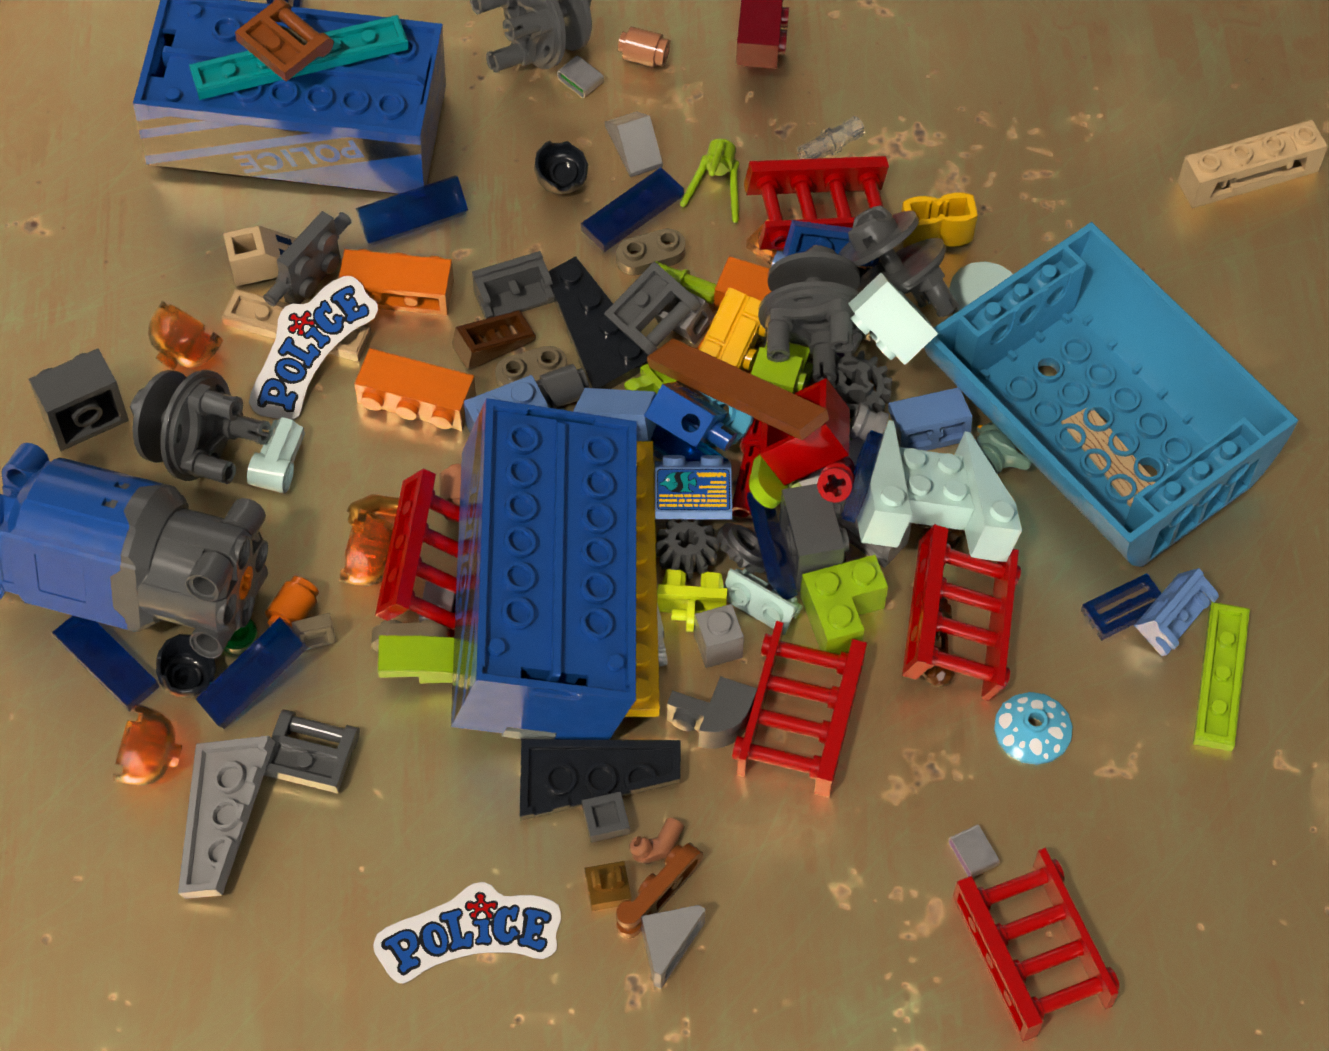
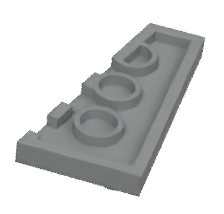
[178,735,275,899]

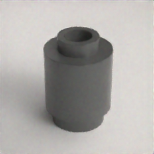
[536,364,589,409]

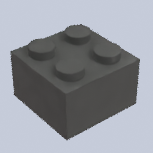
[29,348,129,451]
[778,484,849,593]

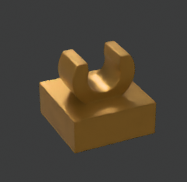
[584,861,632,911]

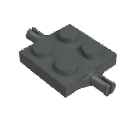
[263,211,352,307]

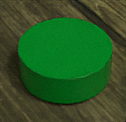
[224,619,258,655]

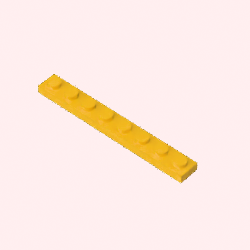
[625,441,660,717]

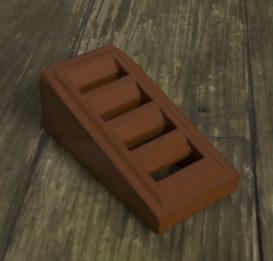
[452,310,536,369]

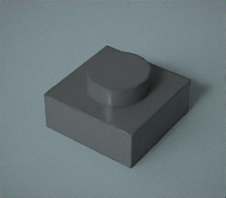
[582,792,630,843]

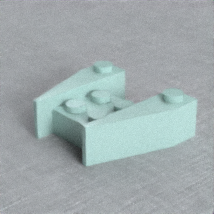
[856,420,1022,562]

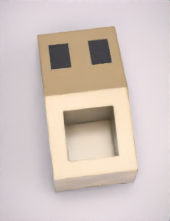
[223,225,296,287]

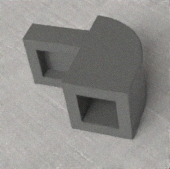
[667,676,757,749]

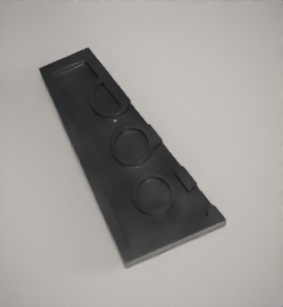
[548,256,648,389]
[520,739,681,821]

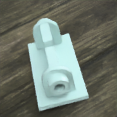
[724,568,803,635]

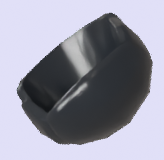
[534,141,588,195]
[156,634,216,698]

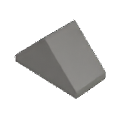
[605,111,663,177]
[641,905,706,989]

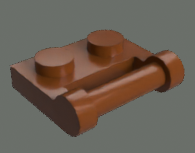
[235,0,334,82]

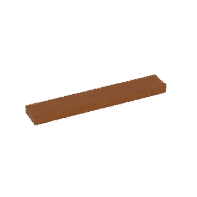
[647,338,829,440]

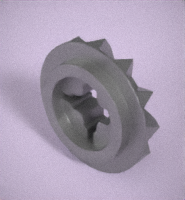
[716,523,770,574]

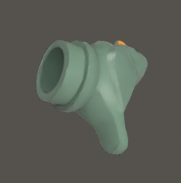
[976,422,1032,474]

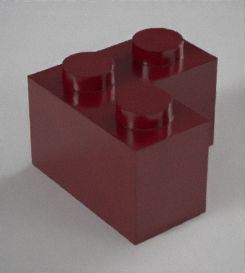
[736,0,789,69]

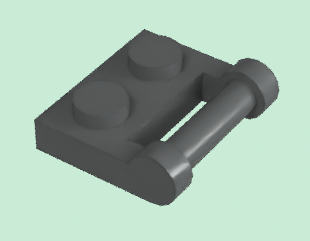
[604,261,702,356]
[264,709,360,793]

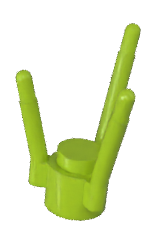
[680,138,740,223]

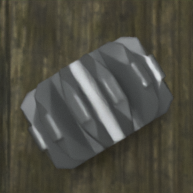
[656,519,719,581]

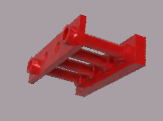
[744,156,889,250]
[375,468,460,638]
[902,524,1021,701]
[732,621,867,797]
[953,847,1120,1042]

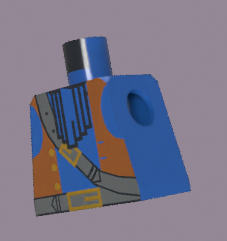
[644,381,737,451]

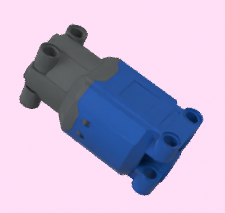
[0,443,268,658]

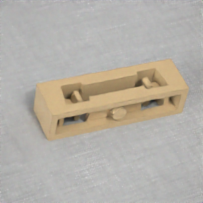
[1177,120,1328,208]

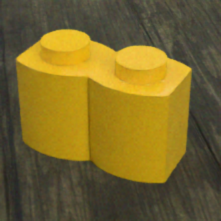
[901,192,978,248]

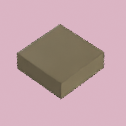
[291,613,336,652]

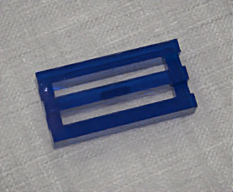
[1081,573,1161,641]

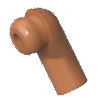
[629,818,685,864]

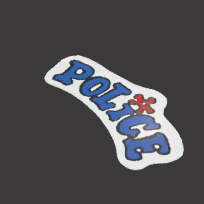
[249,276,378,420]
[373,882,561,984]

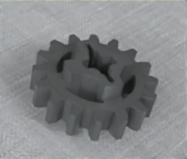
[813,350,892,419]

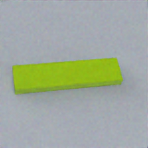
[1193,602,1250,752]

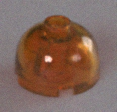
[148,301,224,370]
[338,508,394,587]
[113,704,182,787]

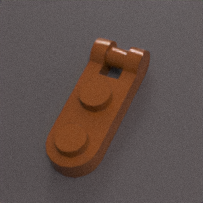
[616,843,704,939]

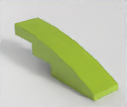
[378,635,454,684]

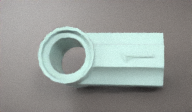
[247,417,305,494]

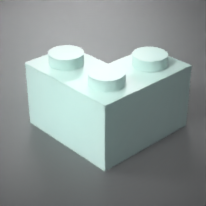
[848,273,938,365]

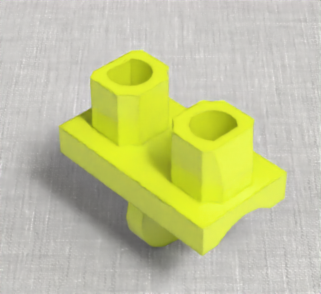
[657,569,727,633]

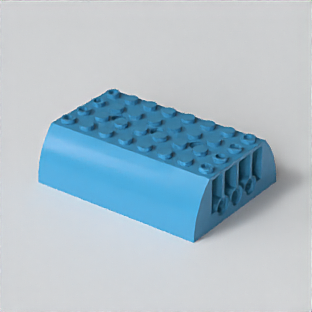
[924,222,1298,567]

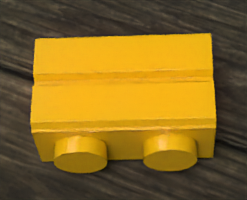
[699,288,767,370]

